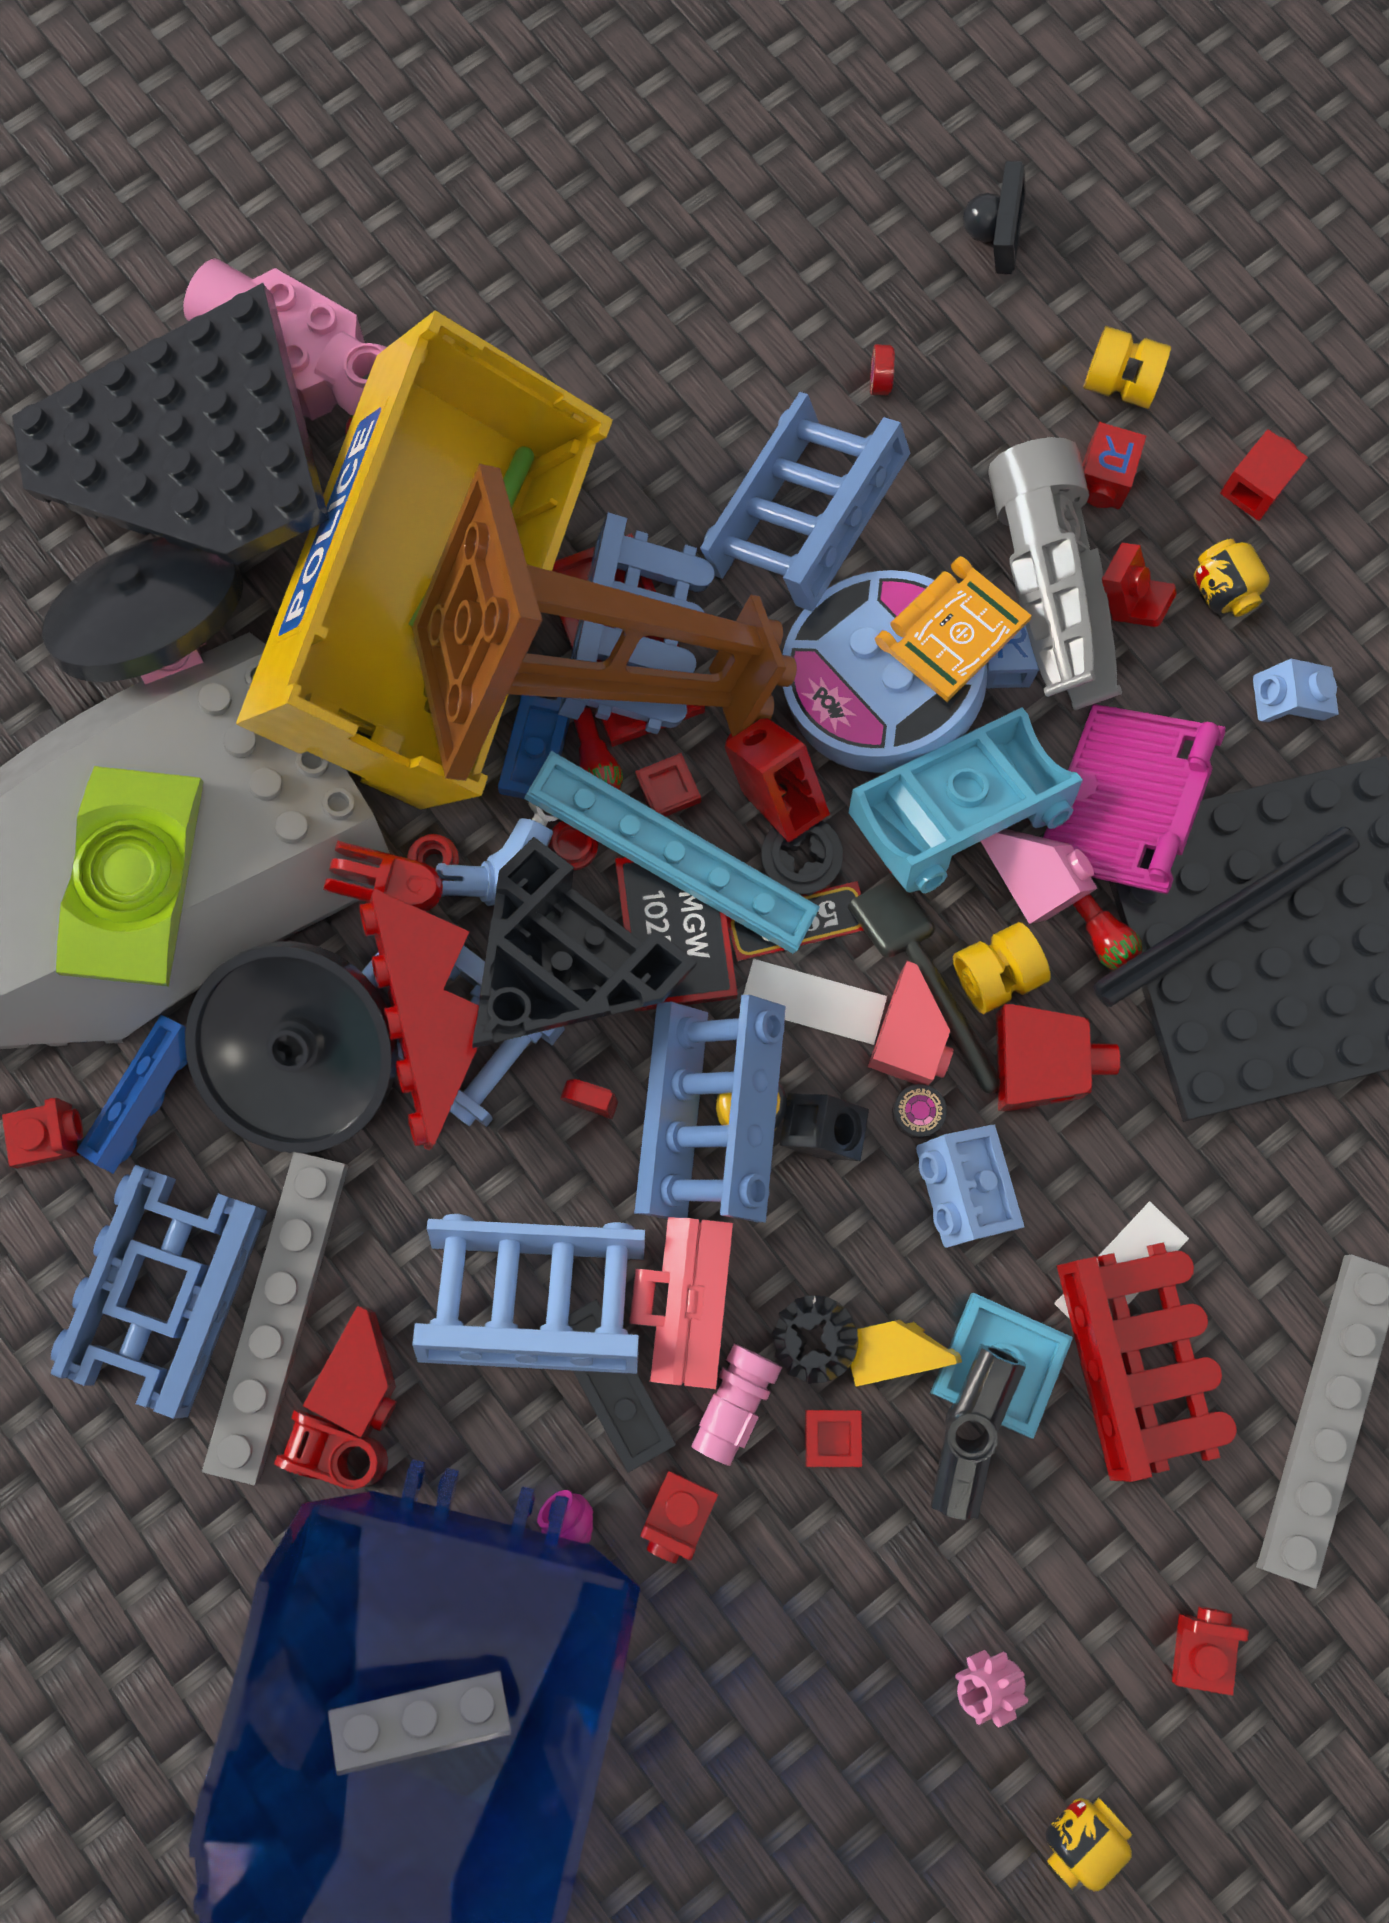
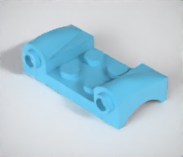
[848,708,1083,893]

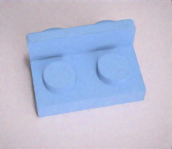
[916,1124,1024,1248]

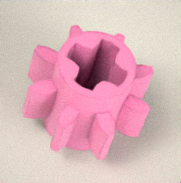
[955,1650,1028,1728]

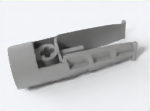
[988,437,1122,710]

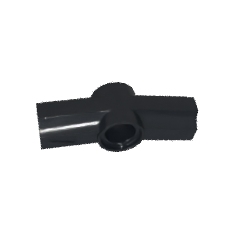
[931,1344,1026,1520]

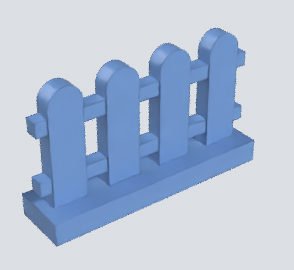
[558,512,714,734]

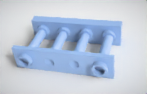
[412,1214,645,1374]

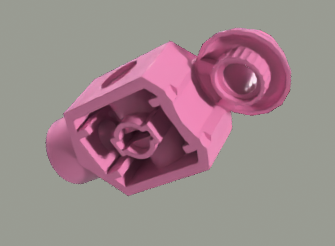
[183,259,387,420]

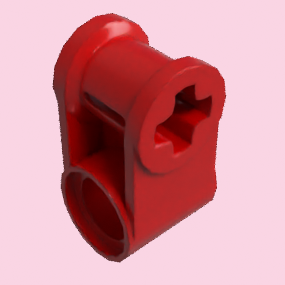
[274,1409,388,1490]

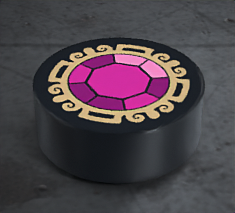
[892,1084,947,1139]

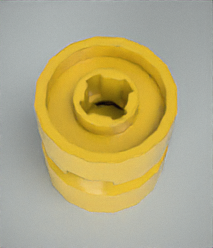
[1083,326,1171,409]
[953,922,1051,1014]

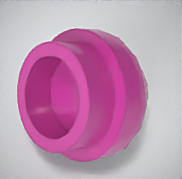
[537,1490,593,1548]

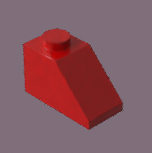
[303,1306,397,1437]

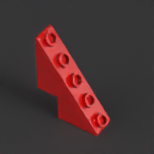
[360,889,479,1151]

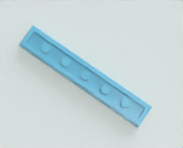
[524,751,820,954]

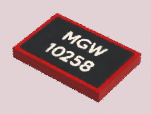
[615,846,738,1012]

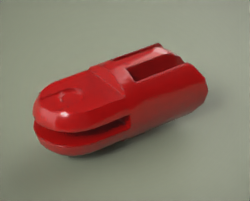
[323,841,443,912]

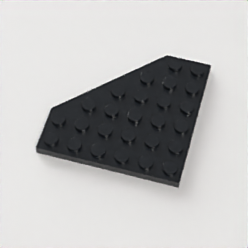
[12,283,329,565]

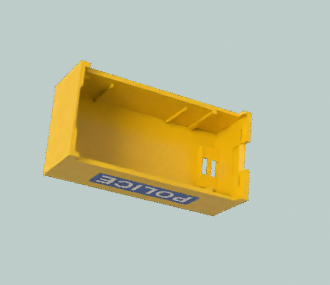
[236,310,613,810]

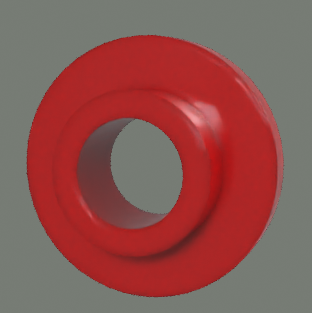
[407,834,459,881]

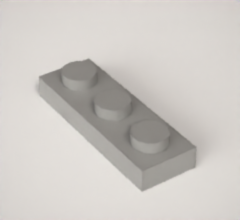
[328,1671,511,1776]

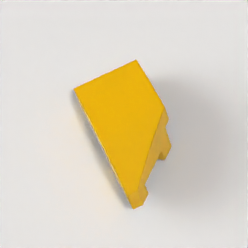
[851,1320,962,1387]

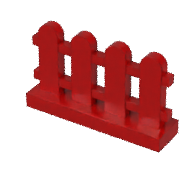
[1056,1242,1236,1482]

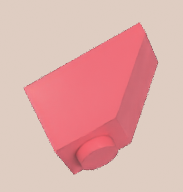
[868,961,954,1086]

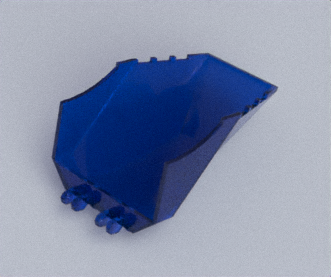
[189,1459,641,1923]

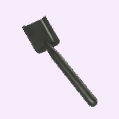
[848,877,1000,1093]

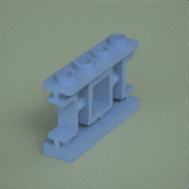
[51,1165,267,1419]

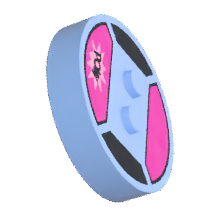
[782,570,987,773]

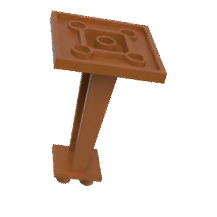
[412,464,797,781]

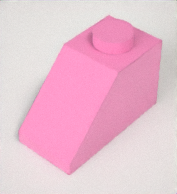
[981,829,1098,924]

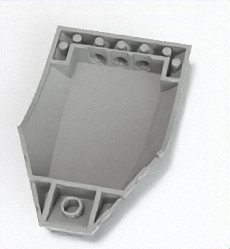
[0,632,390,1049]

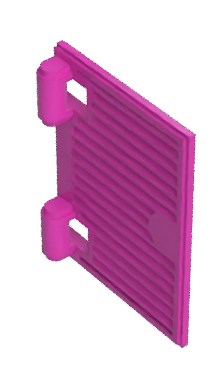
[1043,704,1226,894]

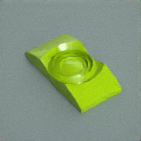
[56,766,204,987]

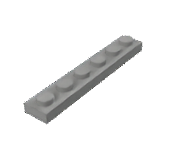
[202,1152,349,1486]
[1256,1254,1389,1589]

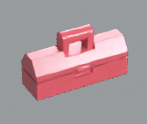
[629,1217,733,1389]

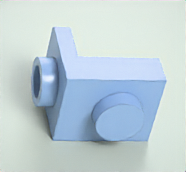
[1253,658,1339,722]

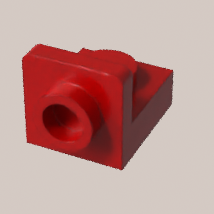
[1101,543,1177,627]
[2,1097,83,1169]
[640,1470,718,1564]
[1172,1607,1249,1696]

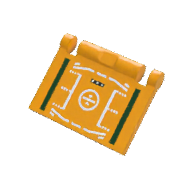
[875,556,1032,702]

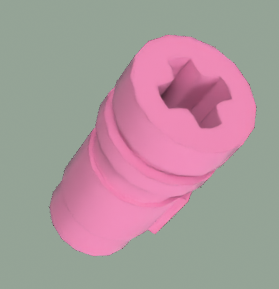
[691,1343,782,1466]

